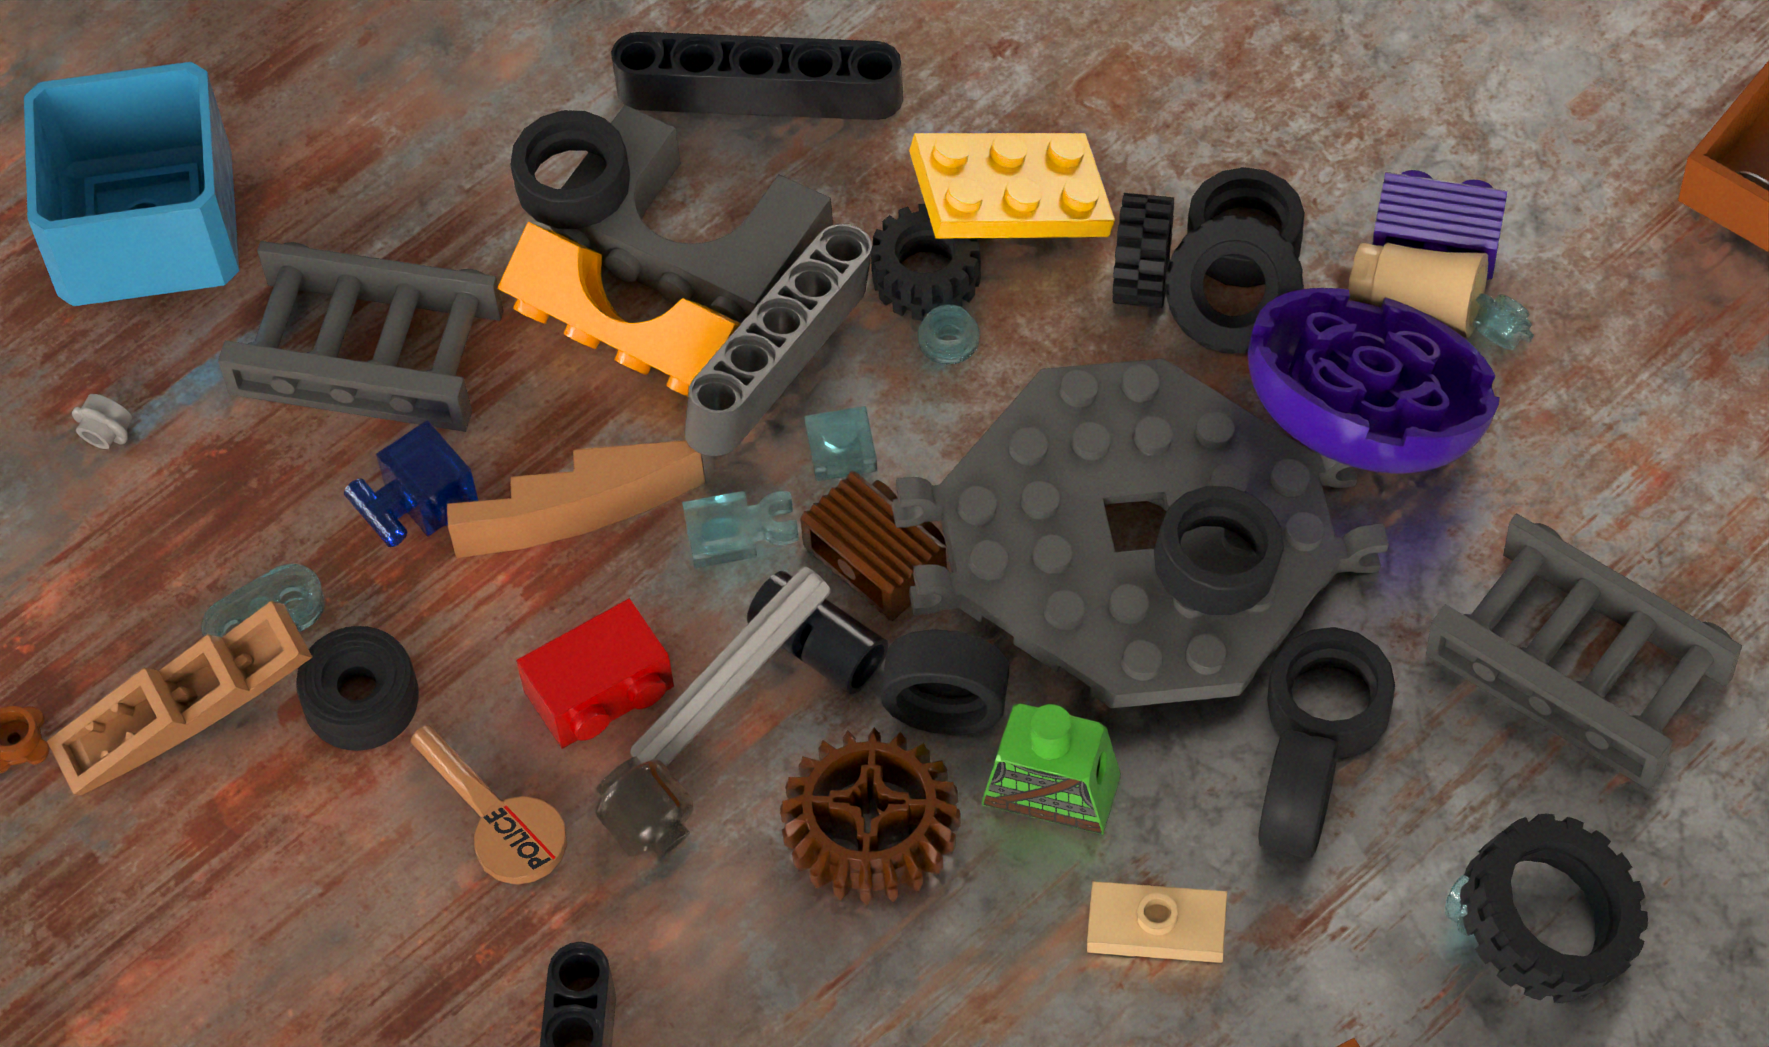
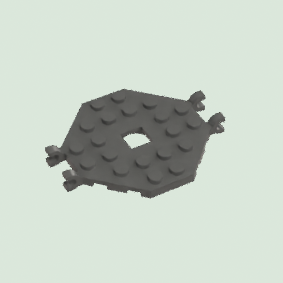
[892,359,1389,708]

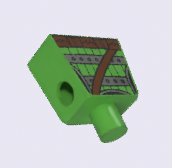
[982,703,1121,835]

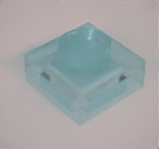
[804,406,877,481]

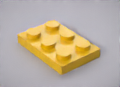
[909,133,1115,239]

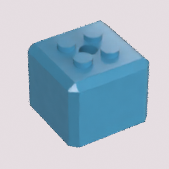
[24,62,239,306]

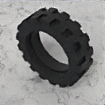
[1460,813,1648,1003]

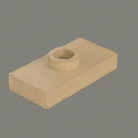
[1087,881,1227,963]

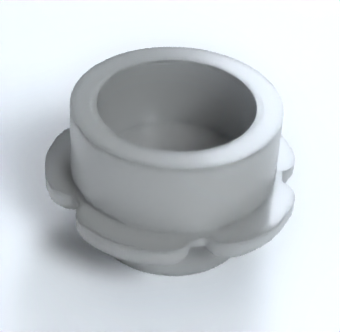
[72,394,133,449]

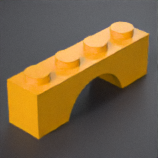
[497,222,741,397]

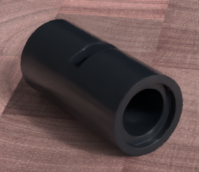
[747,571,888,694]

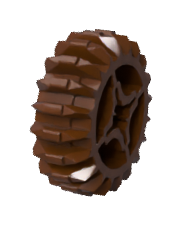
[780,727,961,906]

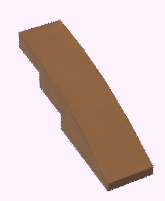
[447,440,705,558]
[46,601,313,796]

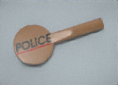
[411,725,567,884]

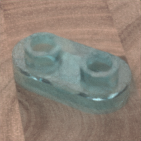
[201,564,325,637]

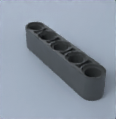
[685,224,872,456]

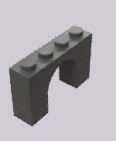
[551,105,833,323]

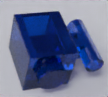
[344,420,479,547]

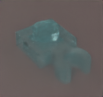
[682,491,799,569]

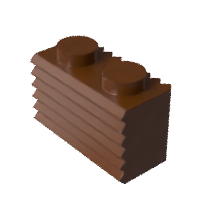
[800,471,947,621]

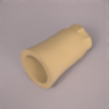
[1348,243,1488,338]

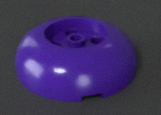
[1248,288,1500,474]

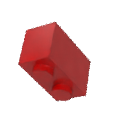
[516,598,674,749]

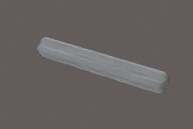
[630,566,831,772]

